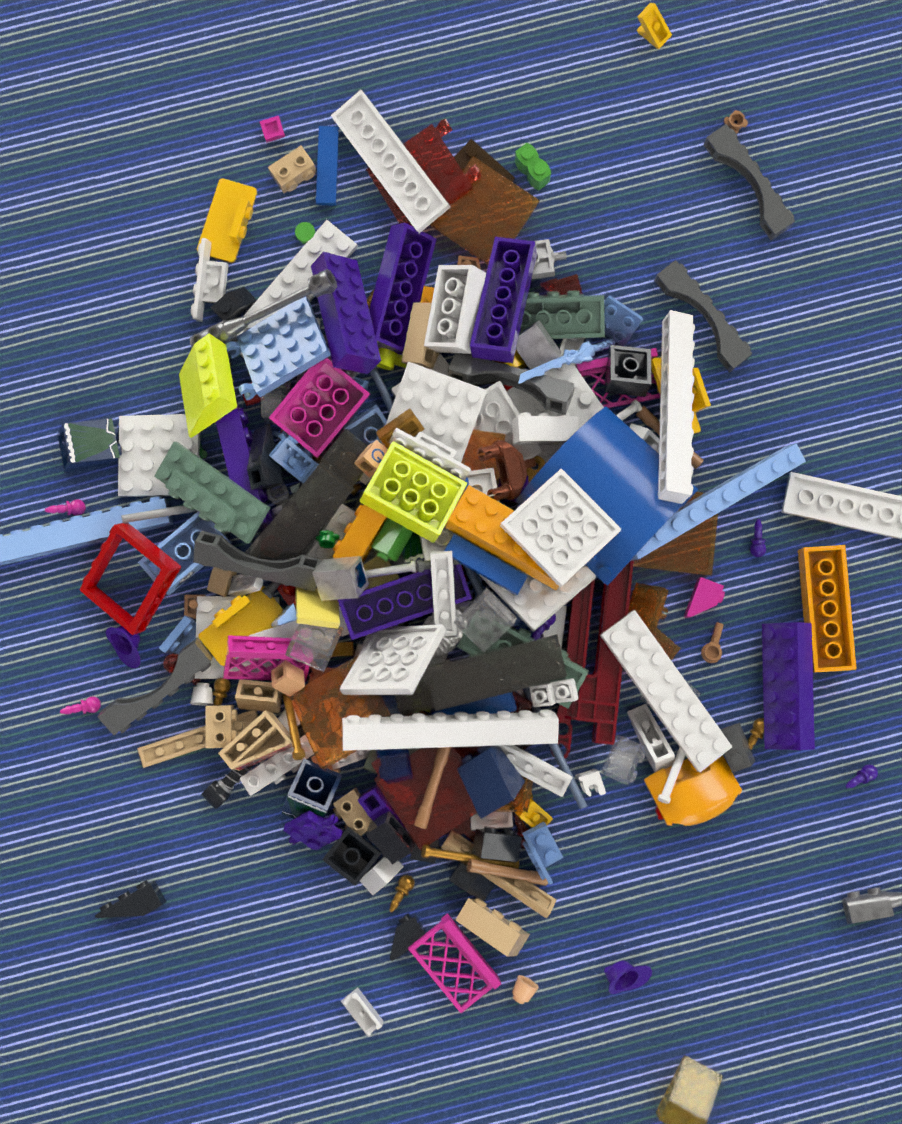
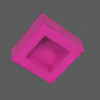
[260,116,285,143]

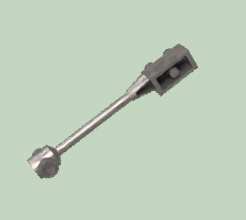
[190,269,337,347]
[843,887,902,924]

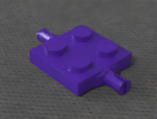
[283,811,342,850]

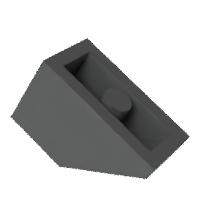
[720,722,755,773]

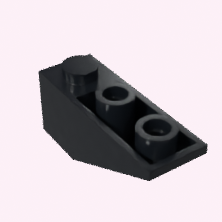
[247,424,283,490]
[95,880,167,918]

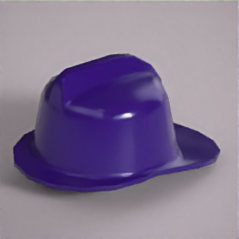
[105,625,141,669]
[604,960,652,994]

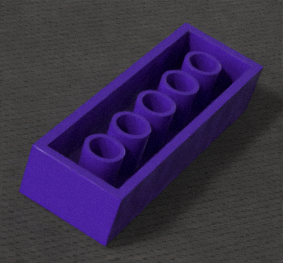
[369,223,436,354]
[470,237,537,363]
[311,252,381,374]
[216,404,274,530]
[338,564,472,640]
[762,622,815,750]

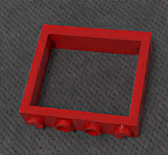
[79,523,182,635]

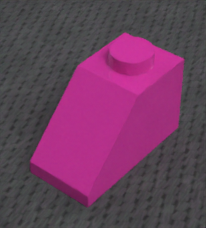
[684,577,725,618]

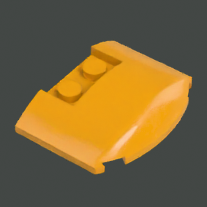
[644,755,742,826]

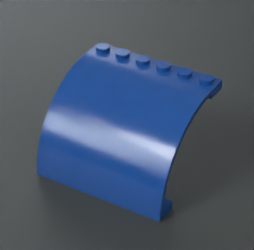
[515,407,698,586]

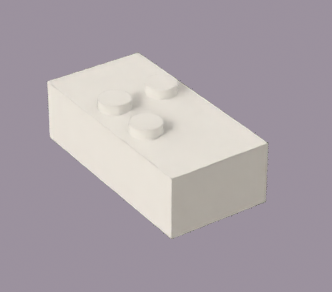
[424,265,486,354]

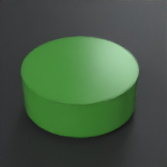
[295,222,316,244]

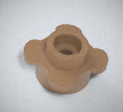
[724,110,748,134]

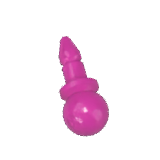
[45,499,86,516]
[60,697,101,714]

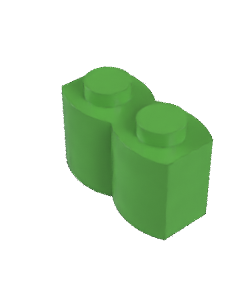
[515,143,551,191]

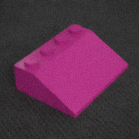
[269,358,371,458]

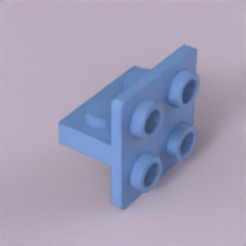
[604,296,643,346]

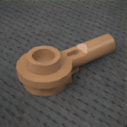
[701,622,724,663]

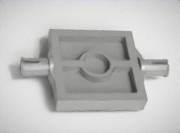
[532,239,567,279]

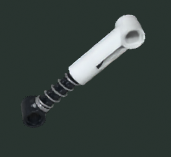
[201,699,311,810]

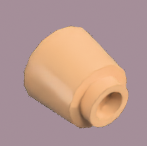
[512,975,539,1004]

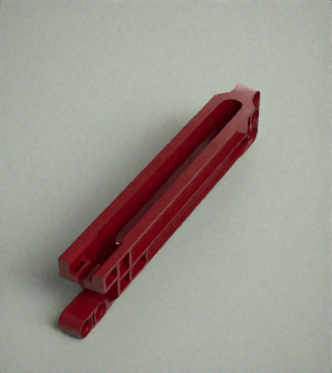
[550,560,634,758]

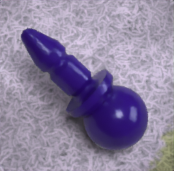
[750,518,767,557]
[532,614,556,640]
[845,764,878,789]

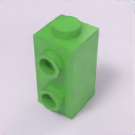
[371,518,413,562]

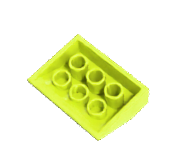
[179,334,237,438]
[359,441,467,543]

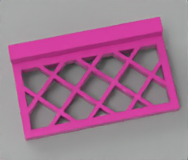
[575,348,661,408]
[223,635,314,682]
[408,913,501,1013]

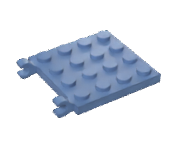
[225,296,331,400]

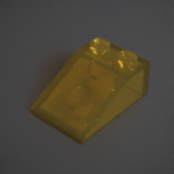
[656,1055,723,1124]

